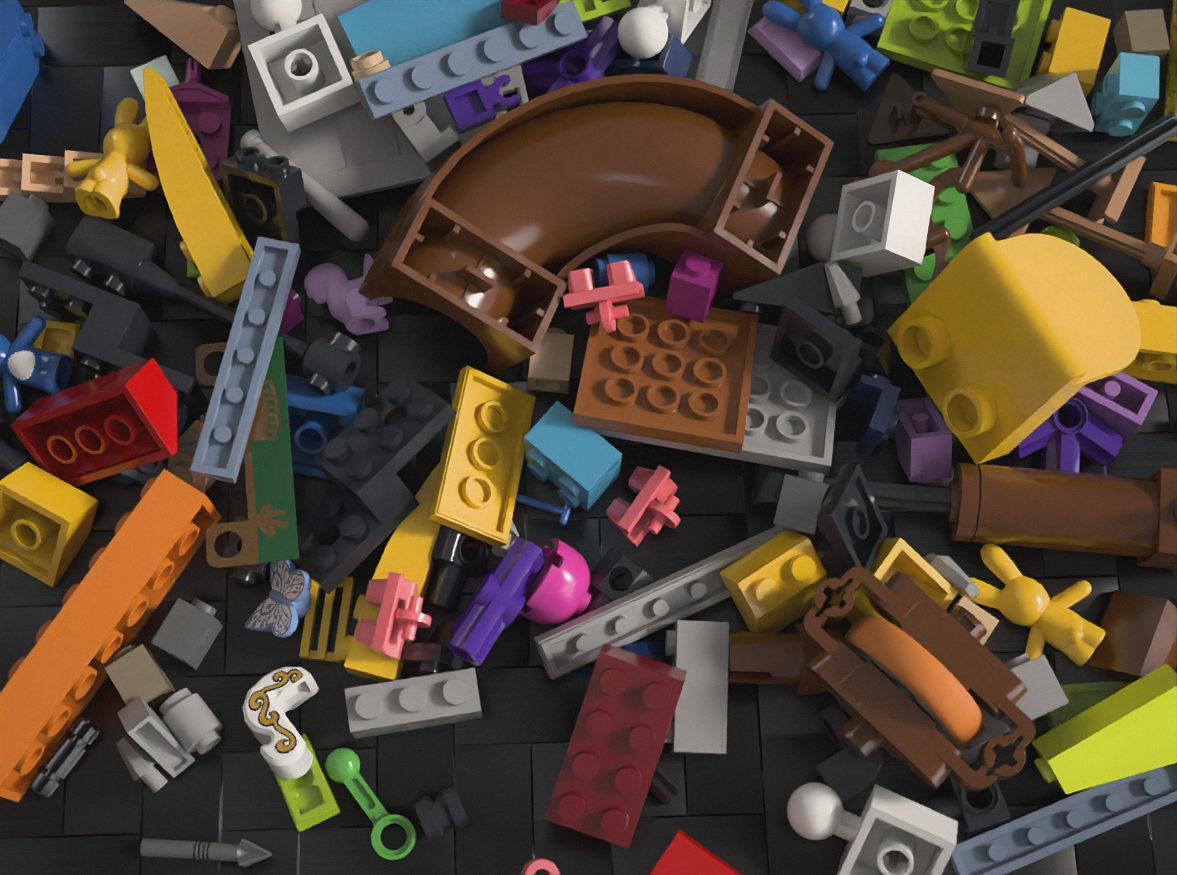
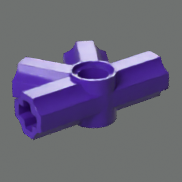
[522,15,622,95]
[1009,398,1123,472]
[446,537,547,666]

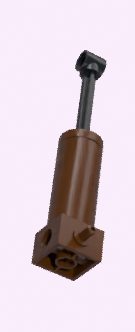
[751,463,1177,569]

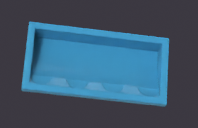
[337,0,514,67]

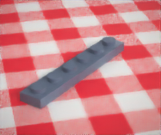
[355,0,588,122]
[190,236,301,484]
[949,763,1177,875]

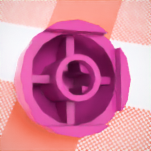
[519,538,592,625]

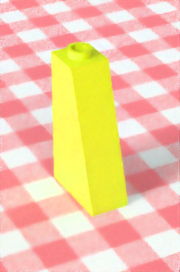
[1032,664,1177,794]

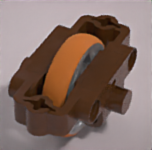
[802,567,1035,792]

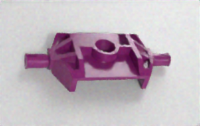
[147,59,232,223]

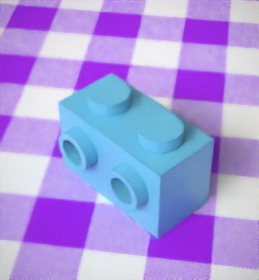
[1090,52,1160,137]

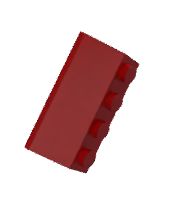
[10,358,177,487]

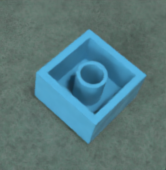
[524,401,622,512]

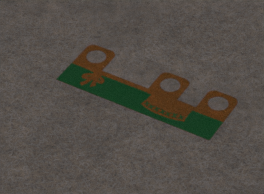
[195,337,299,568]

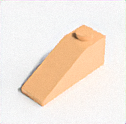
[124,0,241,69]

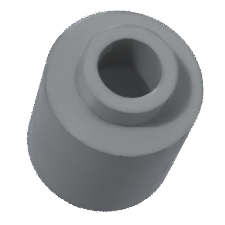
[159,688,223,754]

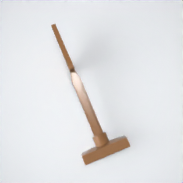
[931,68,1146,224]
[969,167,1177,300]

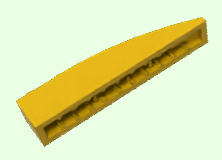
[142,66,254,305]
[340,462,441,683]

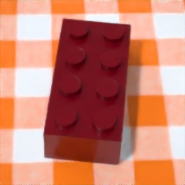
[544,643,687,849]

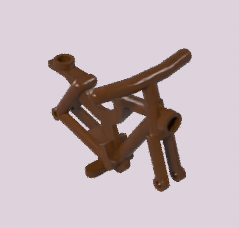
[852,91,1027,283]

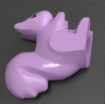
[304,254,393,335]

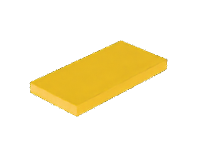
[427,365,536,548]

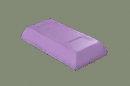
[747,17,823,83]

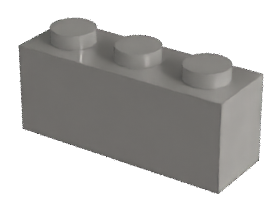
[664,620,729,755]
[345,668,483,739]

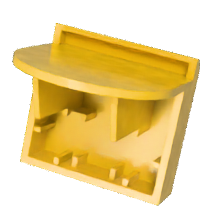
[887,232,1141,465]

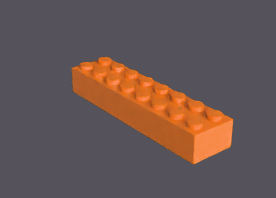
[0,469,221,802]

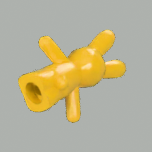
[66,97,159,219]
[957,543,1105,666]

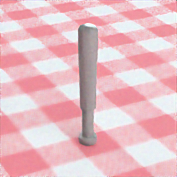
[240,129,369,242]

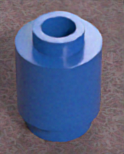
[593,252,655,293]

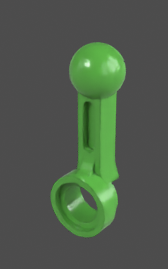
[325,748,416,860]

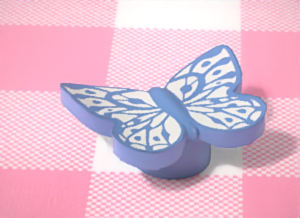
[244,560,311,638]

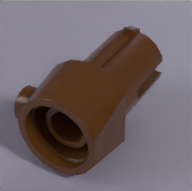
[728,623,844,696]

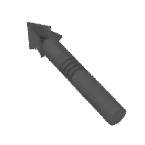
[140,838,273,867]

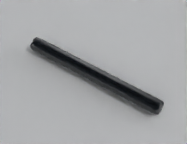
[970,113,1177,241]

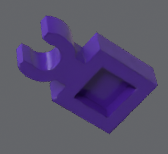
[443,75,519,135]

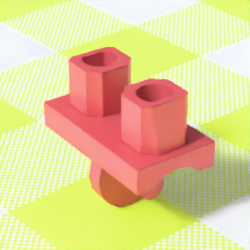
[563,260,645,333]
[606,465,681,547]
[355,572,432,660]

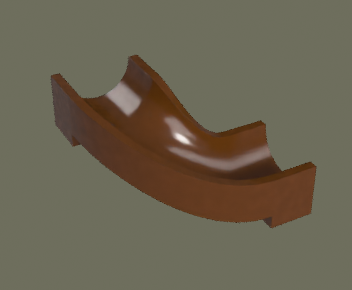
[358,74,834,375]

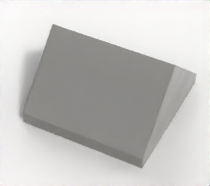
[1007,72,1094,132]

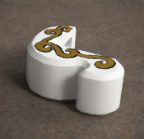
[242,666,319,780]

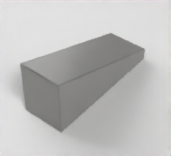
[117,696,196,778]

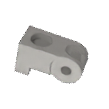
[392,102,462,173]

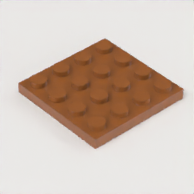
[572,296,759,454]

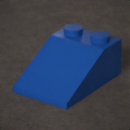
[0,0,44,144]

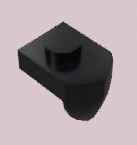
[401,619,462,675]

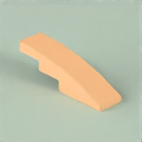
[0,150,147,202]

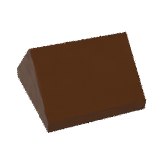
[1083,590,1177,686]

